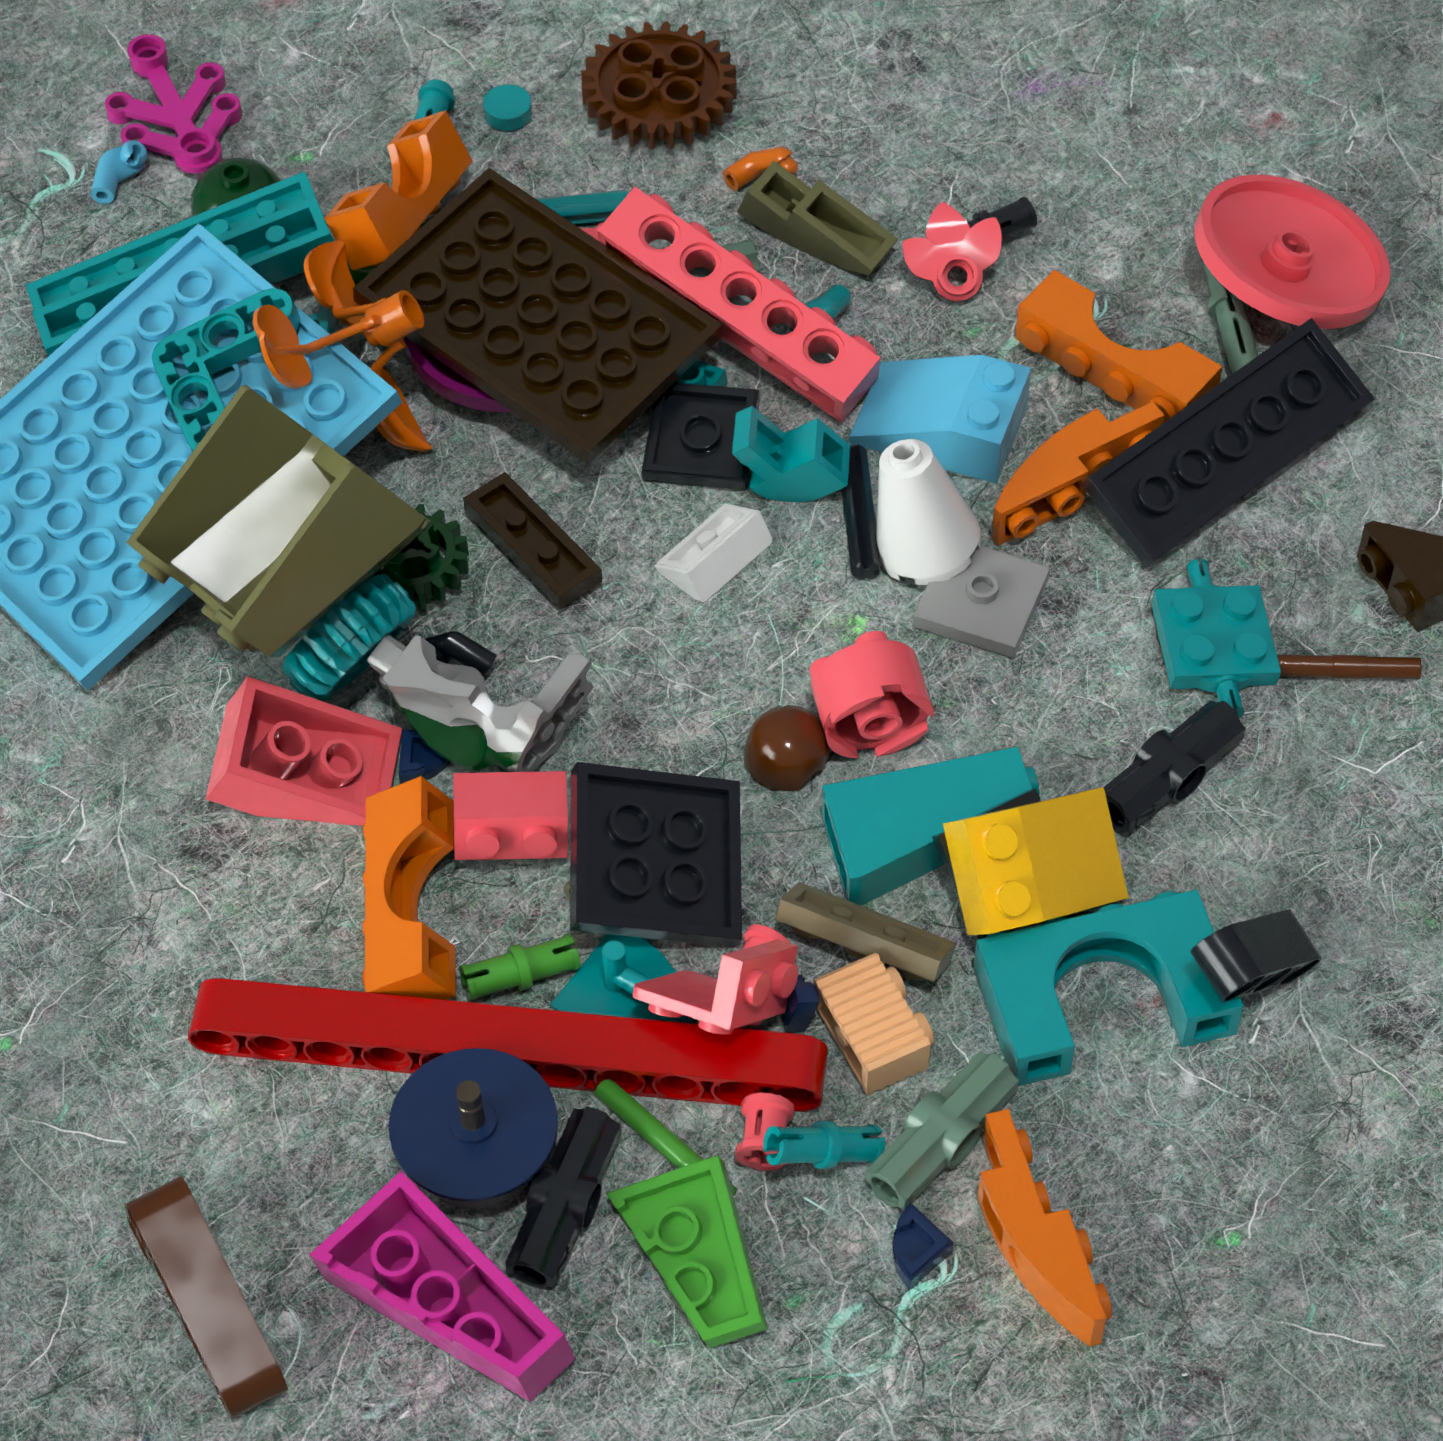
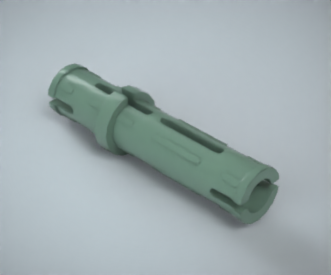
[1203,264,1258,375]

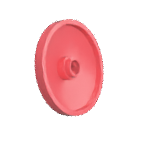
[1194,175,1390,329]

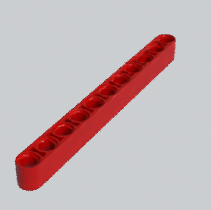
[188,978,828,1112]

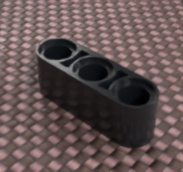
[1190,909,1322,1003]

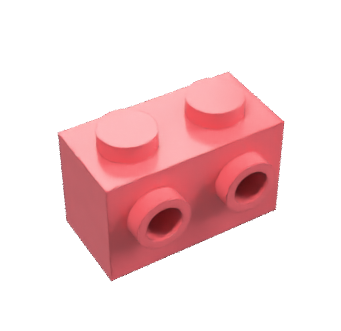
[453,771,568,860]

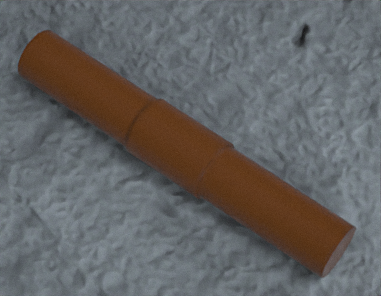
[1277,654,1422,679]

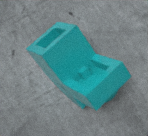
[732,406,850,503]

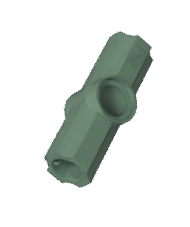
[865,1051,1019,1210]

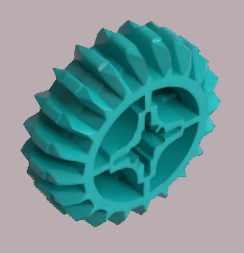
[282,574,416,702]

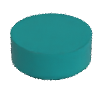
[483,84,532,131]

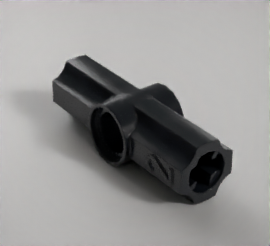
[1104,700,1246,833]
[505,1106,621,1289]

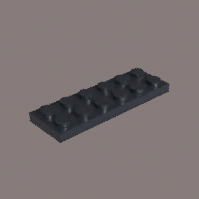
[1081,318,1375,568]

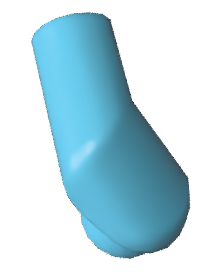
[90,140,147,204]

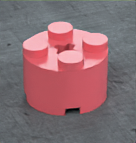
[809,631,934,758]

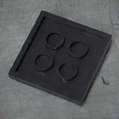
[570,762,742,947]

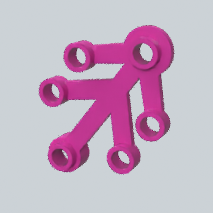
[104,34,242,173]

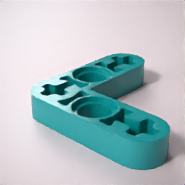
[152,288,300,452]

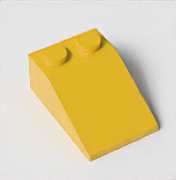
[942,787,1129,936]

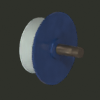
[389,1048,558,1208]

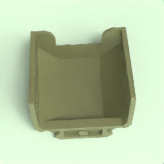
[126,385,431,657]

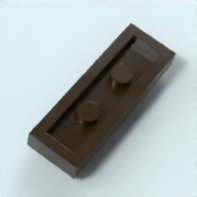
[463,472,602,609]

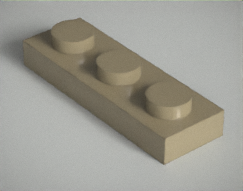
[775,882,957,982]

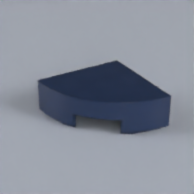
[399,730,450,784]
[781,974,820,1033]
[892,1203,954,1290]

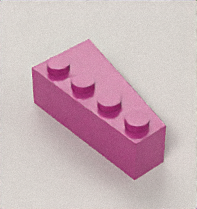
[309,1171,575,1402]

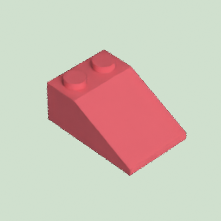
[206,676,402,826]

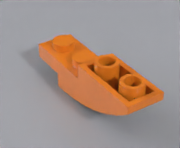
[991,401,1165,546]
[977,1109,1112,1347]

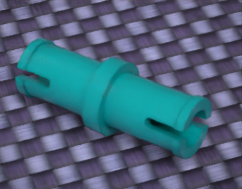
[763,1120,885,1169]

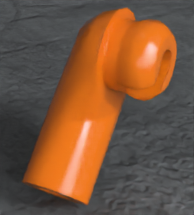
[723,146,798,191]

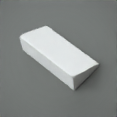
[655,503,772,602]

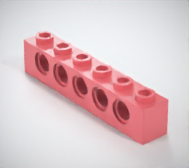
[597,187,881,423]

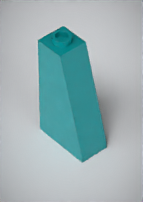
[821,747,1040,906]

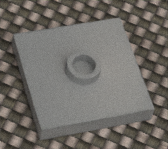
[913,546,1050,658]

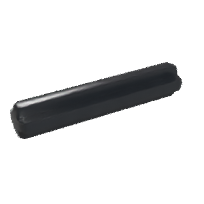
[842,444,881,580]

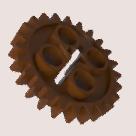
[581,21,737,150]

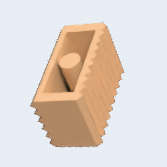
[813,953,935,1095]

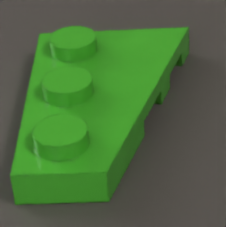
[606,1155,768,1348]

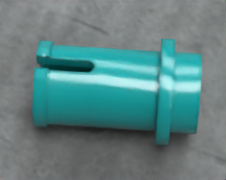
[414,79,456,120]

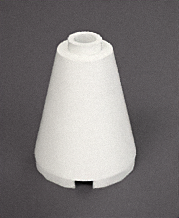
[876,439,982,585]

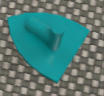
[550,934,692,1024]

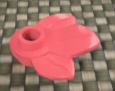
[902,202,1002,302]

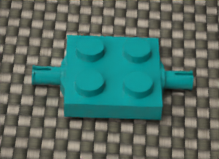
[1151,559,1281,718]

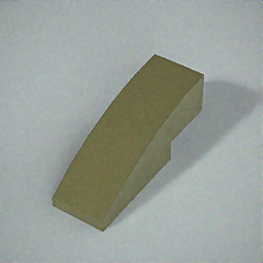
[737,161,898,275]

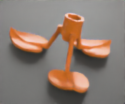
[253,241,433,452]

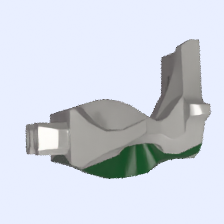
[367,635,593,772]

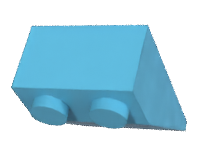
[849,355,1031,484]

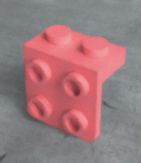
[632,940,798,1034]

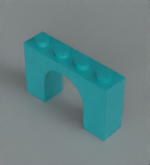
[973,889,1244,1086]

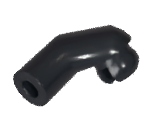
[425,631,497,678]

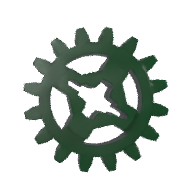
[372,504,469,610]

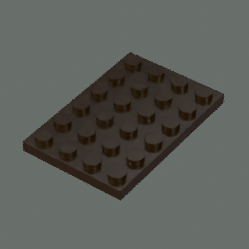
[353,168,723,465]

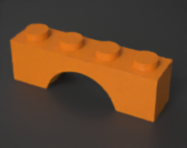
[324,111,473,270]
[1015,269,1223,423]
[362,776,456,1000]

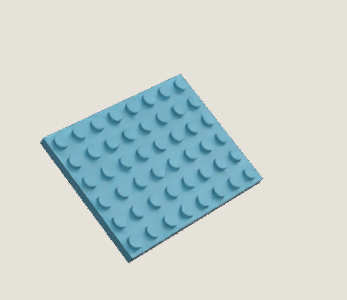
[0,223,402,691]

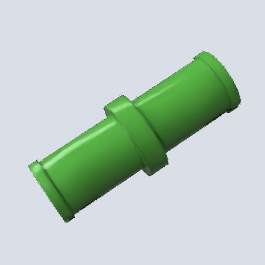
[459,933,580,1002]

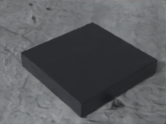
[641,382,760,490]

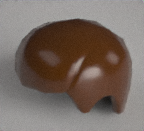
[744,704,830,791]

